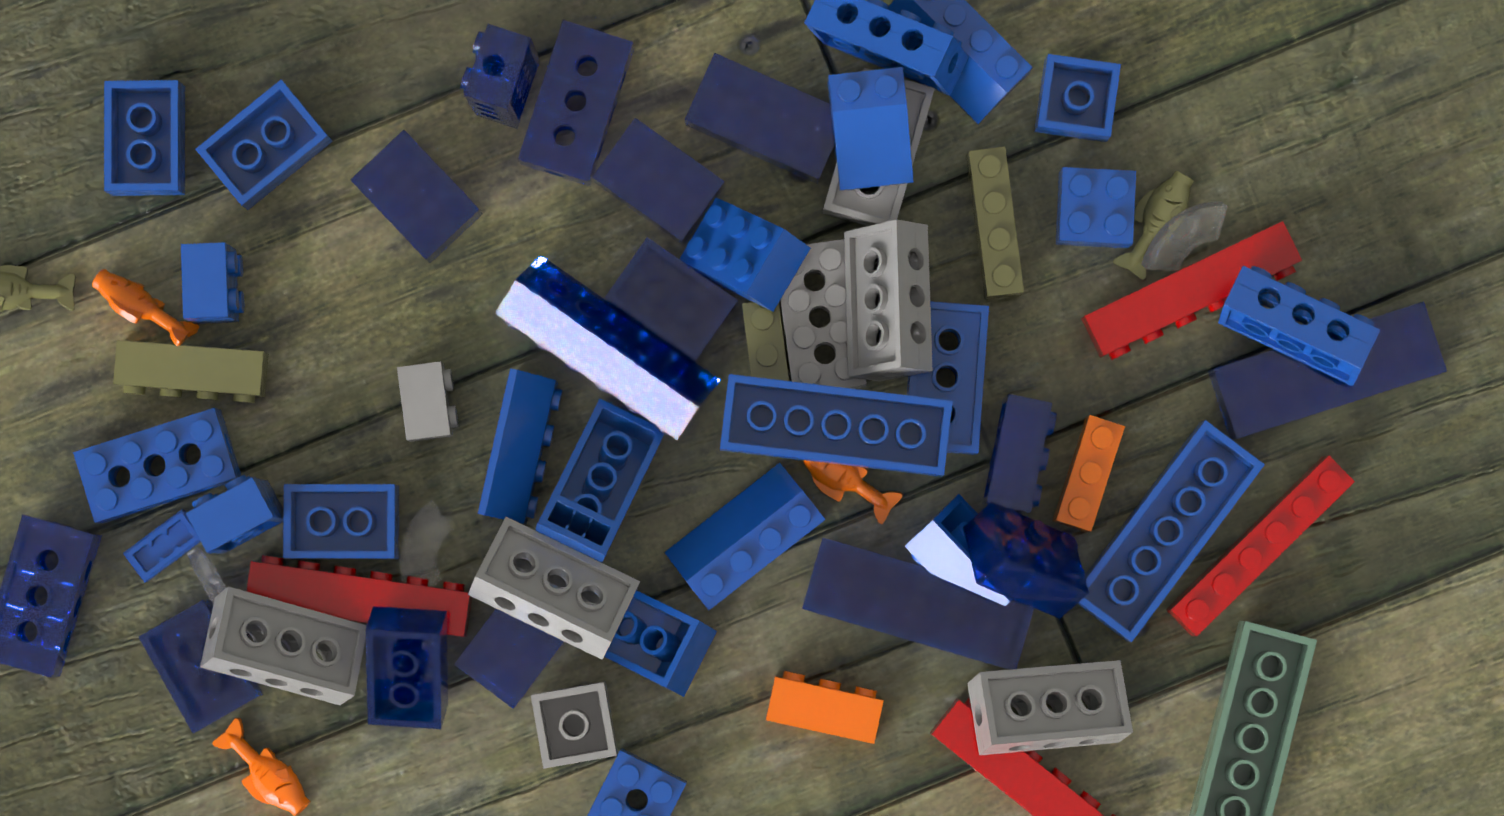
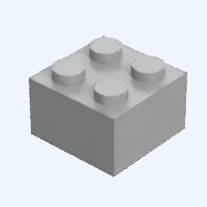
[531,681,618,769]

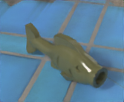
[1113,171,1194,281]
[0,265,76,313]

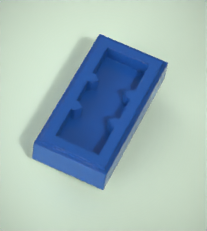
[123,509,201,583]

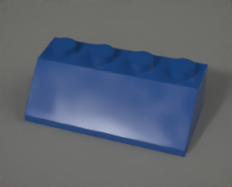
[888,0,1033,124]
[478,368,563,524]
[664,463,825,610]

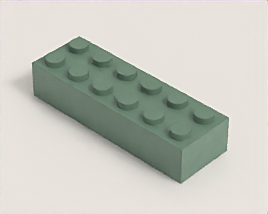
[1189,621,1317,816]

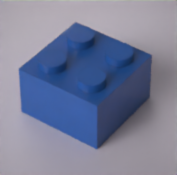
[1034,54,1121,142]
[1056,167,1136,248]
[181,242,245,324]

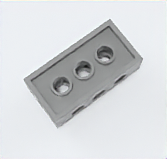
[822,68,935,226]
[844,219,933,381]
[780,239,867,389]
[468,517,640,660]
[200,586,368,705]
[967,660,1133,755]

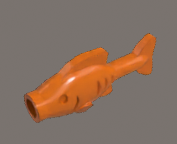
[92,269,199,346]
[803,460,903,524]
[212,717,311,816]

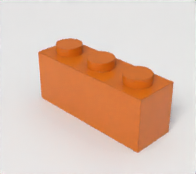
[1052,415,1125,532]
[766,671,884,744]

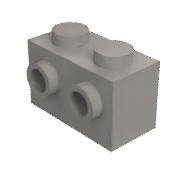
[397,361,459,442]

